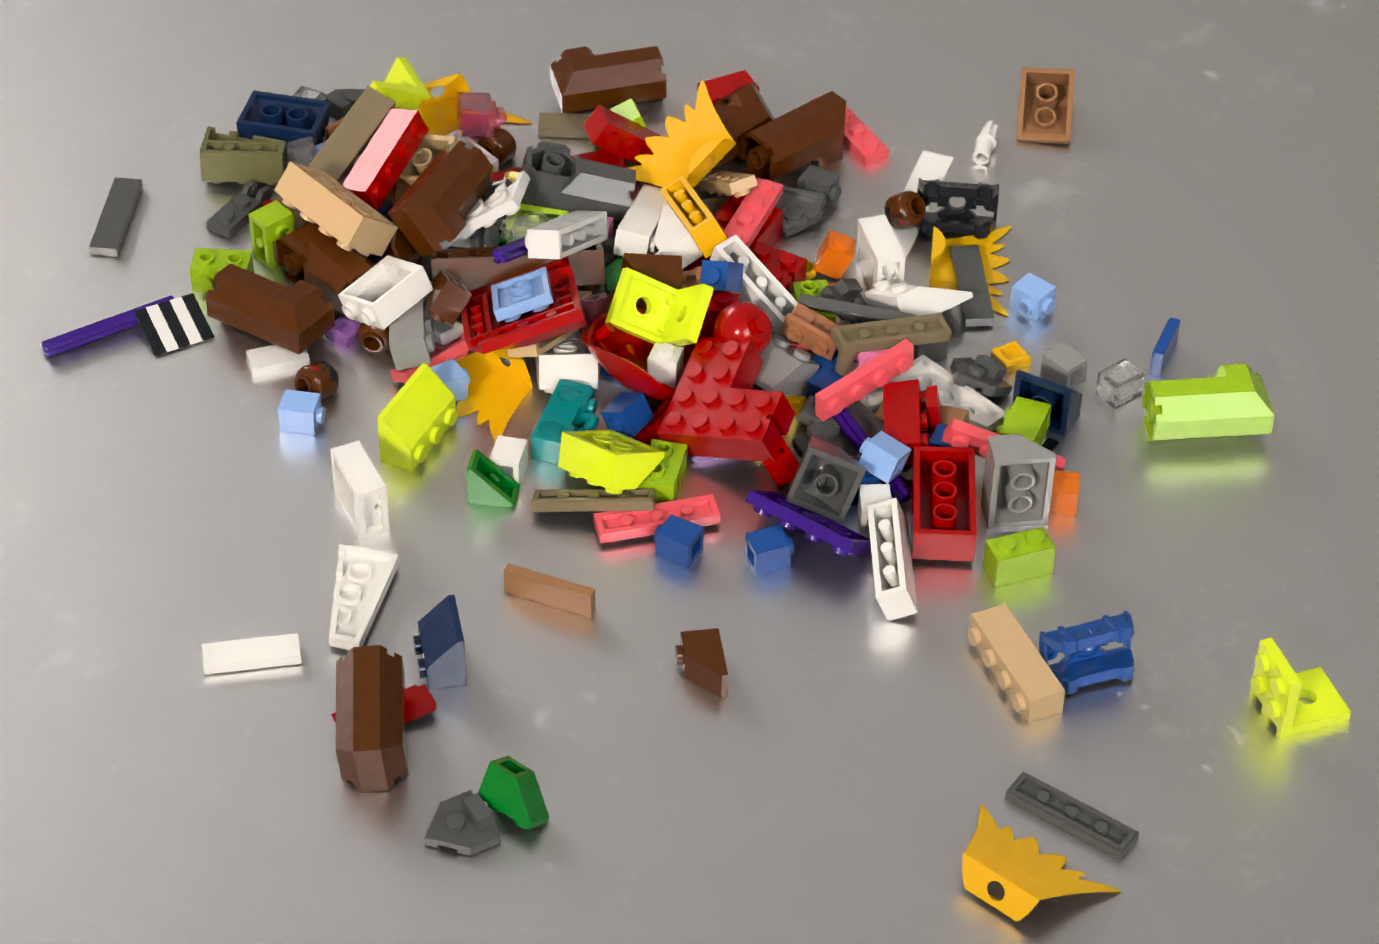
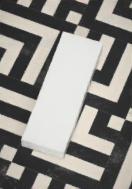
[202,633,302,675]

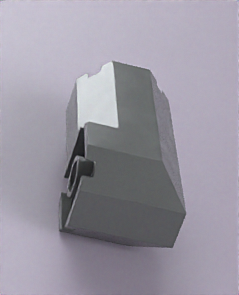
[520,141,636,225]

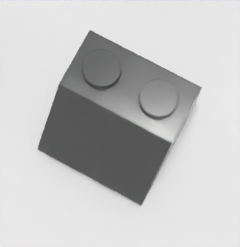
[786,436,866,524]

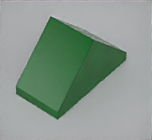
[466,449,520,508]

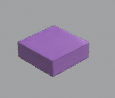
[325,315,361,348]

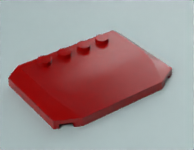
[461,257,587,354]

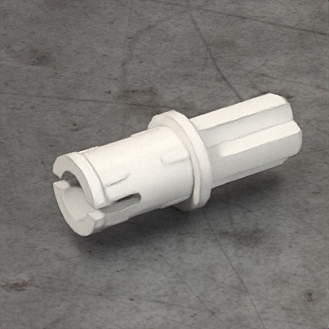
[972,121,999,165]

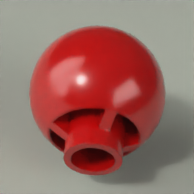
[712,301,773,355]

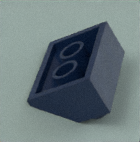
[236,90,331,159]

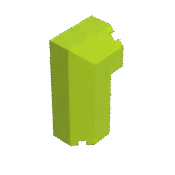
[1142,364,1275,441]

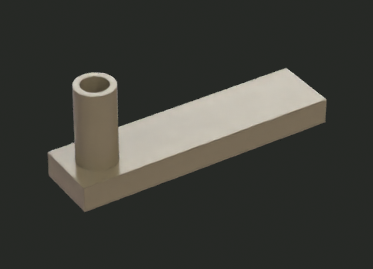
[830,313,952,376]

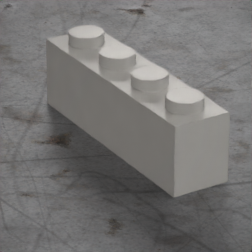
[389,293,435,371]

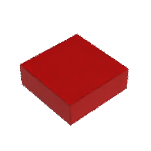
[925,385,942,429]

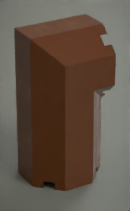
[550,46,666,114]
[667,81,775,174]
[738,91,846,181]
[388,140,494,257]
[273,222,376,318]
[206,263,335,355]
[335,645,408,793]

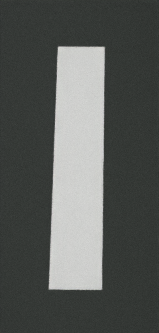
[890,150,954,261]

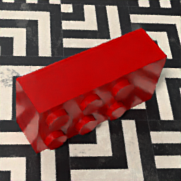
[911,446,977,562]

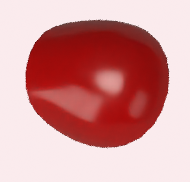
[581,308,693,400]

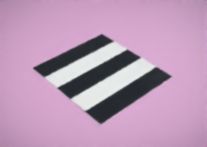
[134,293,215,356]

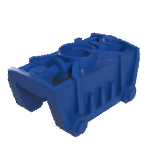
[1039,611,1134,694]

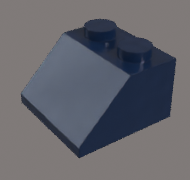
[1012,370,1082,437]
[413,595,467,690]

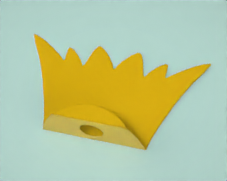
[418,73,532,137]
[628,79,736,188]
[929,225,1013,317]
[455,350,533,442]
[962,804,1121,922]

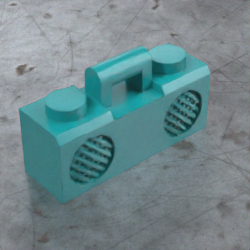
[530,379,599,464]

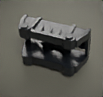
[917,178,999,239]

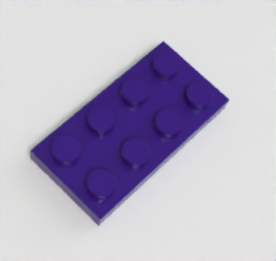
[745,490,872,557]

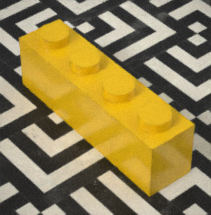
[659,175,727,258]

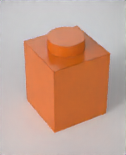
[814,229,856,281]
[1049,470,1080,516]

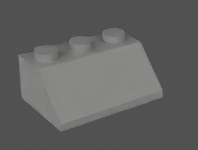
[755,334,820,396]
[981,434,1056,528]

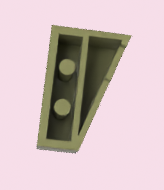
[200,126,287,185]

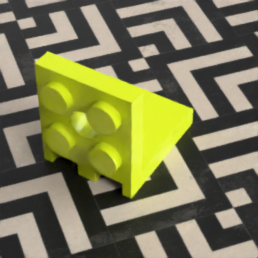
[370,57,431,115]
[605,267,714,347]
[1249,637,1351,739]

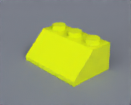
[377,363,458,473]
[558,429,665,494]

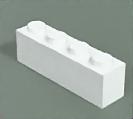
[613,185,667,256]
[525,210,608,259]
[710,235,798,339]
[867,498,918,621]

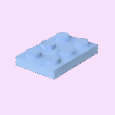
[491,266,554,322]

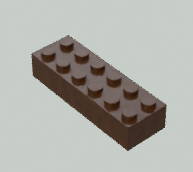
[430,242,605,292]

